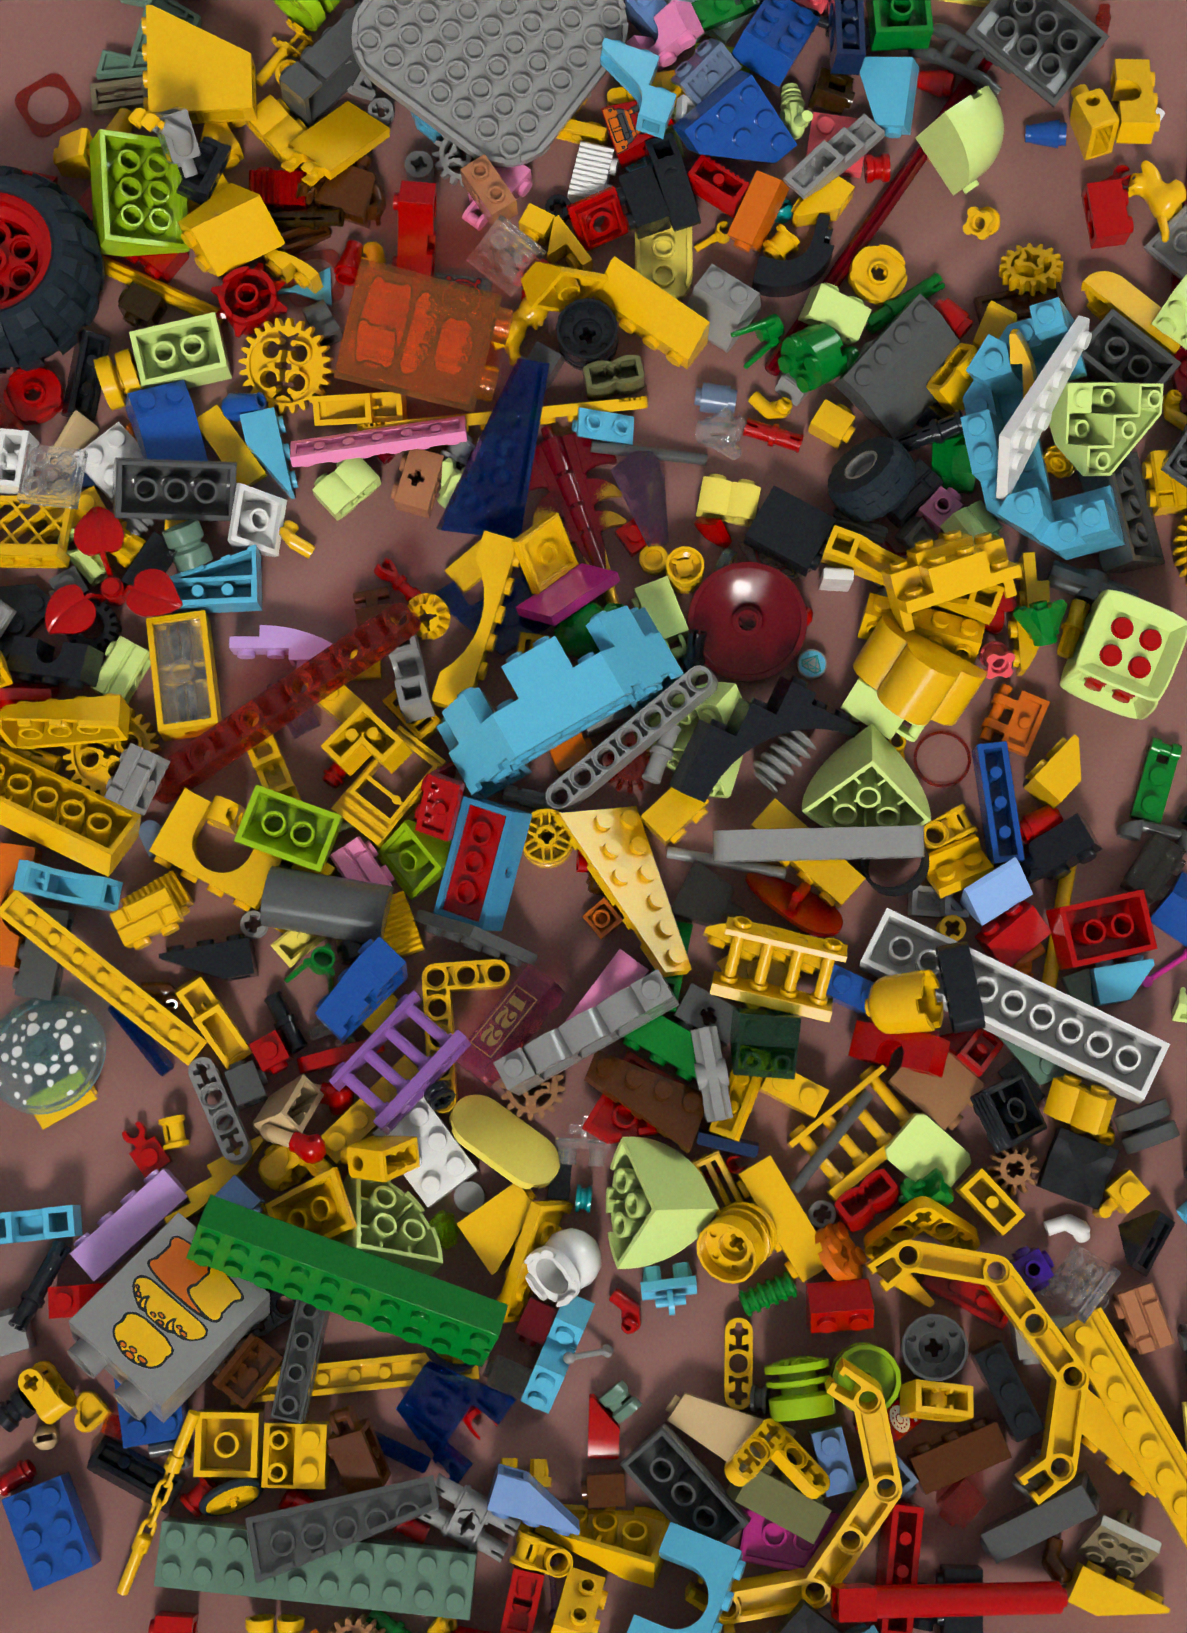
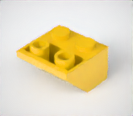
[1024,734,1081,809]
[261,1421,331,1490]

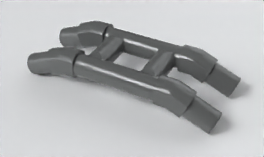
[908,23,1011,97]

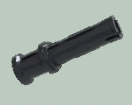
[894,409,964,452]

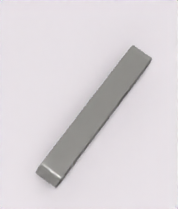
[545,665,718,812]
[713,826,925,862]

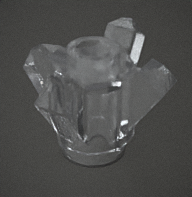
[696,407,747,460]

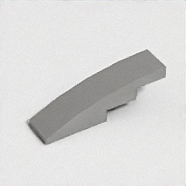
[783,114,885,199]

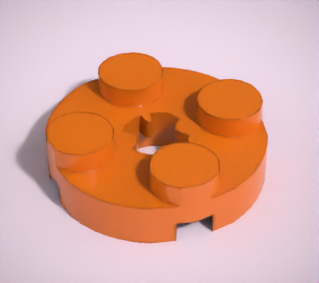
[815,1222,867,1281]

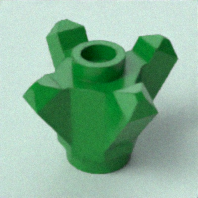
[1013,599,1068,646]

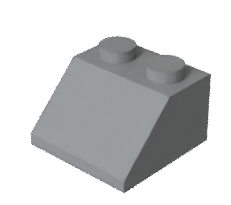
[687,264,761,353]

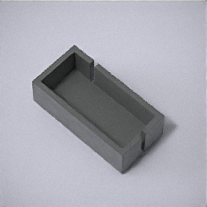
[279,2,361,128]

